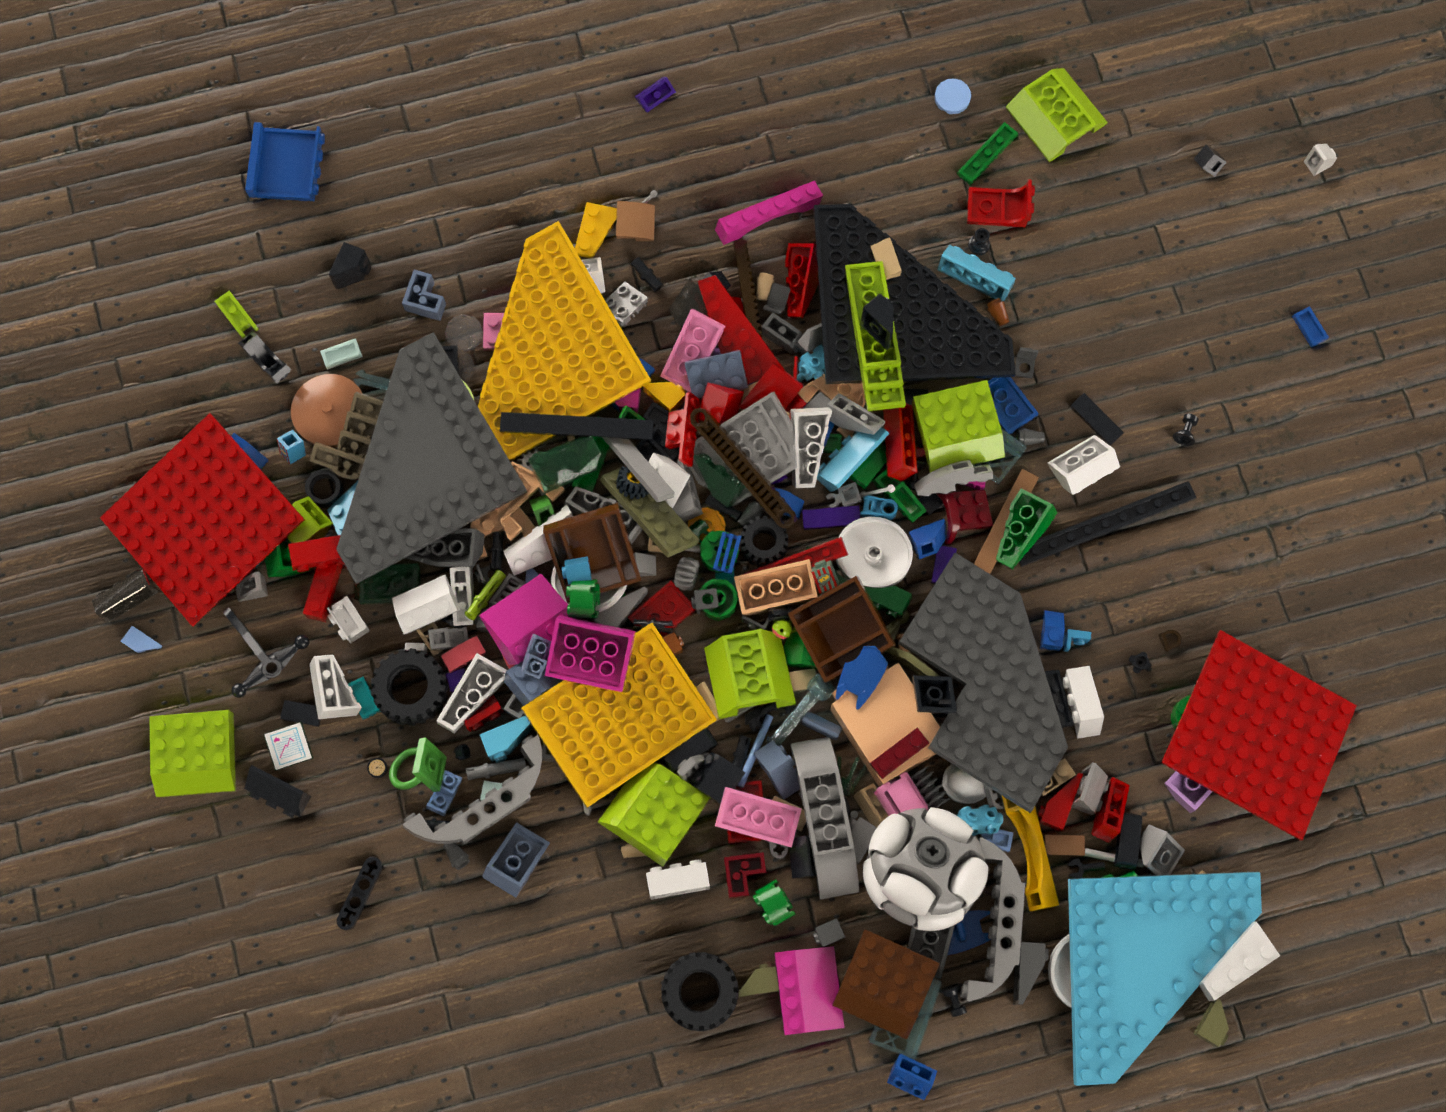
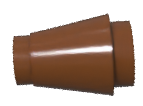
[987,298,1010,327]

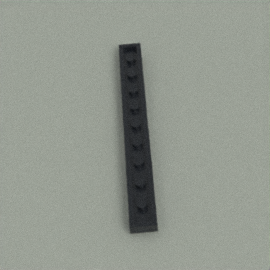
[1019,481,1197,567]

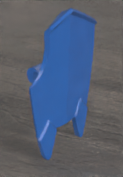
[835,646,888,710]
[947,910,991,955]

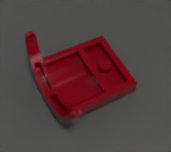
[935,490,993,545]

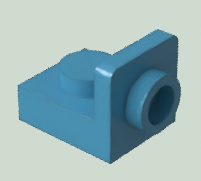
[1063,629,1091,652]

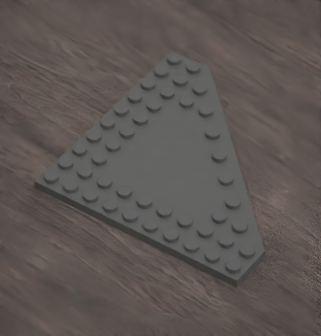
[337,332,527,584]

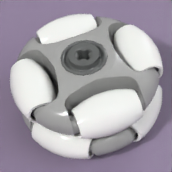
[863,807,988,931]

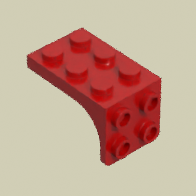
[967,179,1035,228]

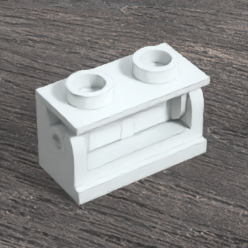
[327,596,370,644]

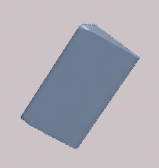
[802,711,842,741]

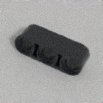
[660,728,718,773]
[1114,812,1142,870]

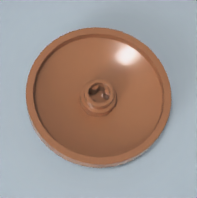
[291,374,363,448]

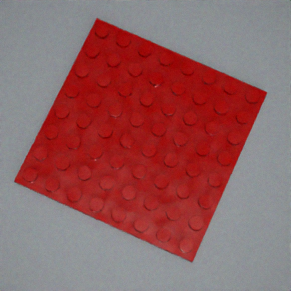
[100,413,305,626]
[1161,630,1357,840]

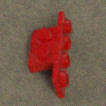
[665,392,700,467]

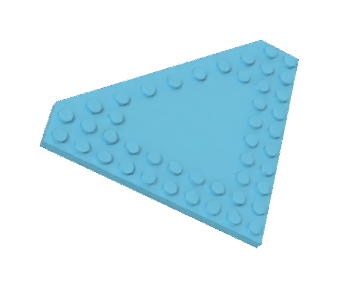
[1068,872,1262,1086]

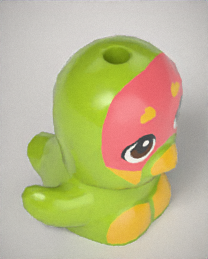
[772,619,797,639]

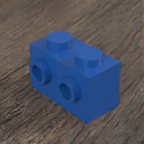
[887,1054,937,1100]

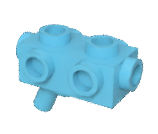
[797,345,825,382]
[957,805,1003,836]

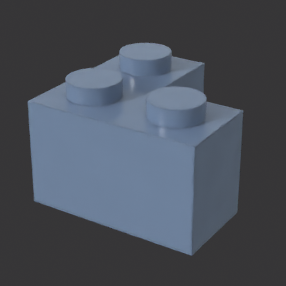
[402,270,446,321]
[754,741,800,800]

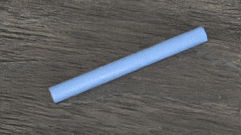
[737,714,773,788]

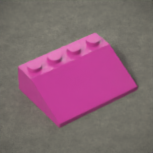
[479,574,576,665]
[545,615,636,692]
[774,946,844,1035]

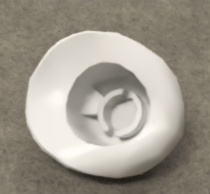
[942,764,986,804]

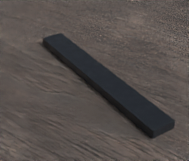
[500,412,654,440]

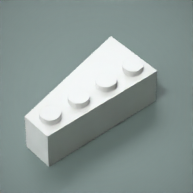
[791,407,832,488]
[503,505,573,576]
[437,653,507,734]
[1199,921,1280,1001]

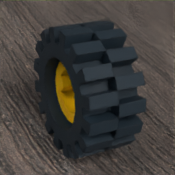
[616,466,649,499]

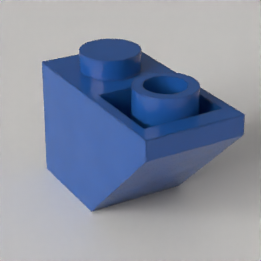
[909,519,947,559]

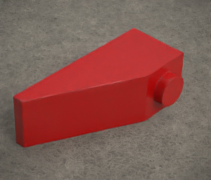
[1037,773,1083,831]
[1091,777,1130,843]

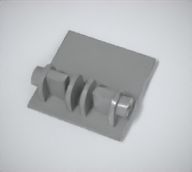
[605,282,648,327]

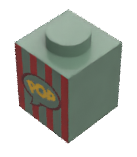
[811,560,839,593]

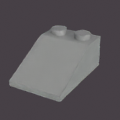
[1071,762,1109,815]

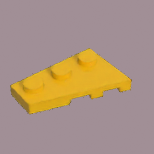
[575,202,617,258]

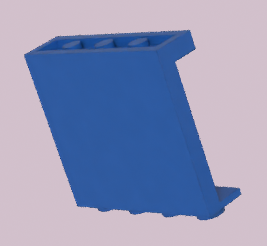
[245,122,325,202]

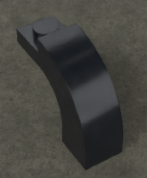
[238,331,291,384]

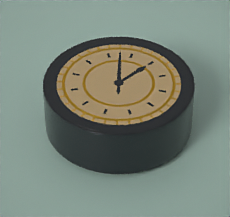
[367,758,388,778]

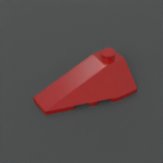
[785,243,819,318]

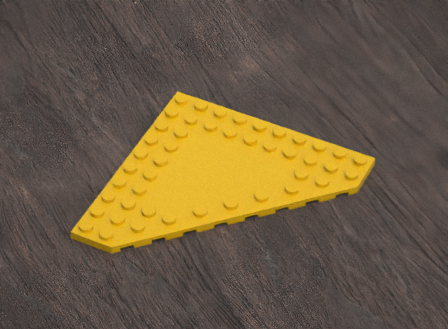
[478,221,651,461]

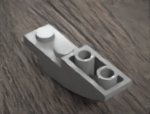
[914,460,993,496]

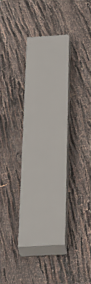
[603,438,675,502]

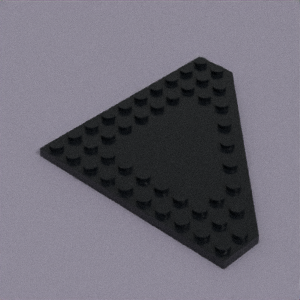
[813,204,1016,384]

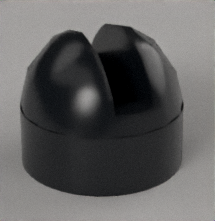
[453,744,471,760]

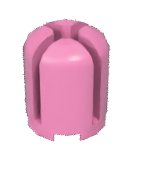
[874,771,929,816]

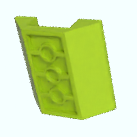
[1006,68,1108,163]
[704,629,796,719]

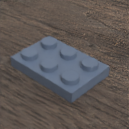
[684,350,748,398]

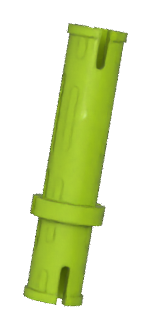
[464,570,506,620]

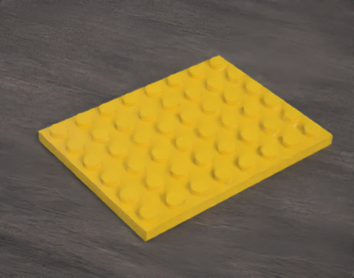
[521,623,717,808]

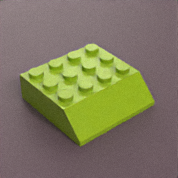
[912,380,1005,473]
[149,710,236,797]
[598,763,710,867]

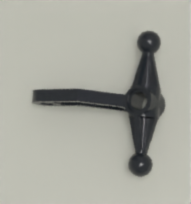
[223,607,310,698]

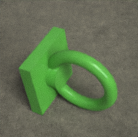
[389,738,447,792]

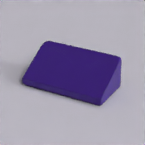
[635,77,676,112]

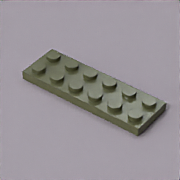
[600,466,699,558]

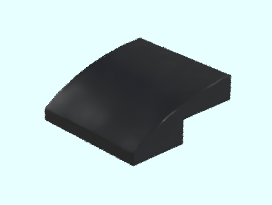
[636,424,680,462]

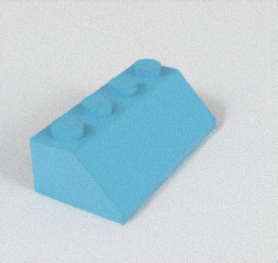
[938,245,1016,301]
[817,428,890,492]

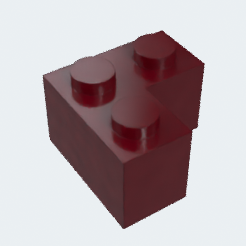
[724,852,766,899]

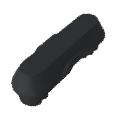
[745,699,797,731]

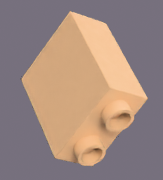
[830,663,940,787]

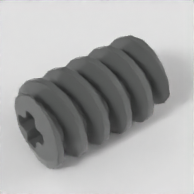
[911,766,950,809]

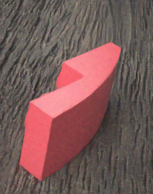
[441,636,486,673]

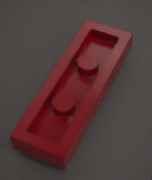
[870,727,929,779]

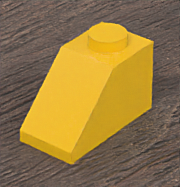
[643,382,686,412]

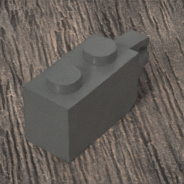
[762,312,811,355]

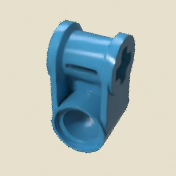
[860,495,898,521]

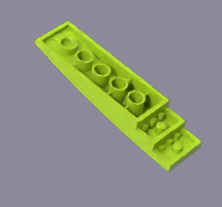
[845,261,906,411]

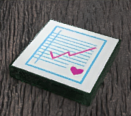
[263,721,314,771]

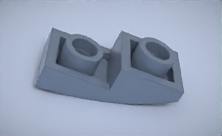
[521,634,551,679]

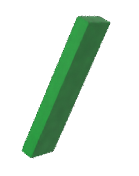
[957,122,1018,186]

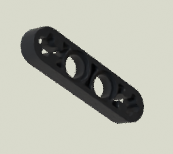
[337,857,383,931]

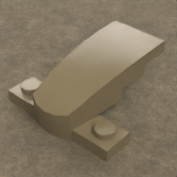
[310,392,383,479]

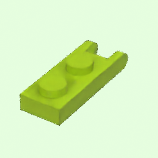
[214,290,259,339]

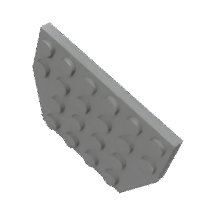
[689,392,797,507]

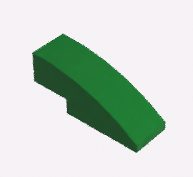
[850,439,887,490]
[872,468,927,523]

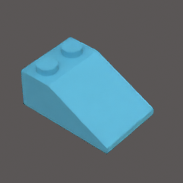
[480,716,533,763]

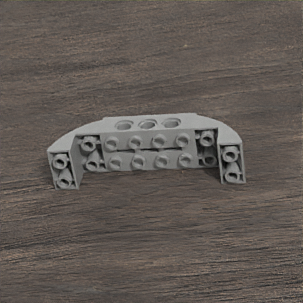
[403,735,542,845]
[790,737,859,900]
[959,837,1025,1002]

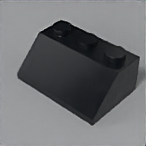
[244,765,312,818]

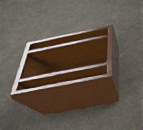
[543,503,642,603]
[788,576,896,683]
[832,930,940,1039]

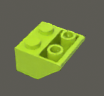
[287,496,333,543]

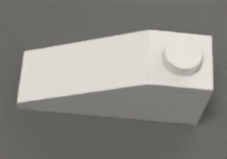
[450,567,474,626]

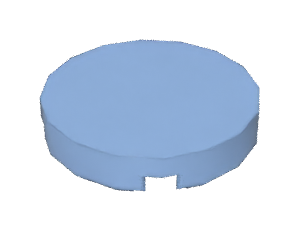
[935,79,971,114]

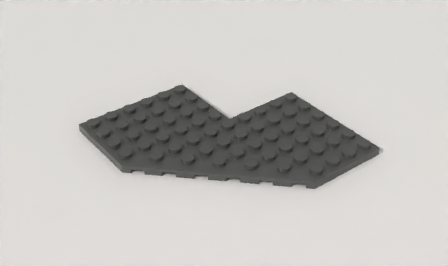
[898,553,1068,813]

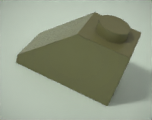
[738,963,779,997]
[1193,999,1229,1047]

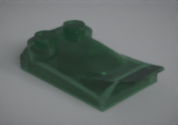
[528,436,602,494]
[354,564,421,605]

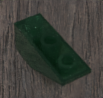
[693,453,745,507]

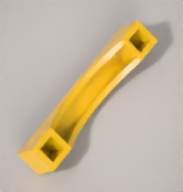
[1002,796,1059,911]

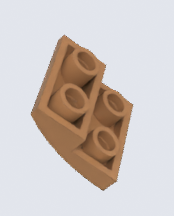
[616,201,655,241]

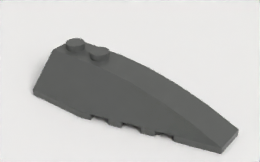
[405,529,485,567]

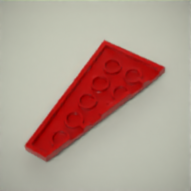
[697,275,786,384]

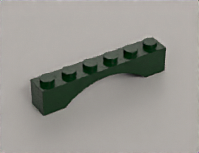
[805,546,912,619]

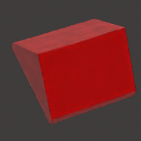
[698,383,744,424]

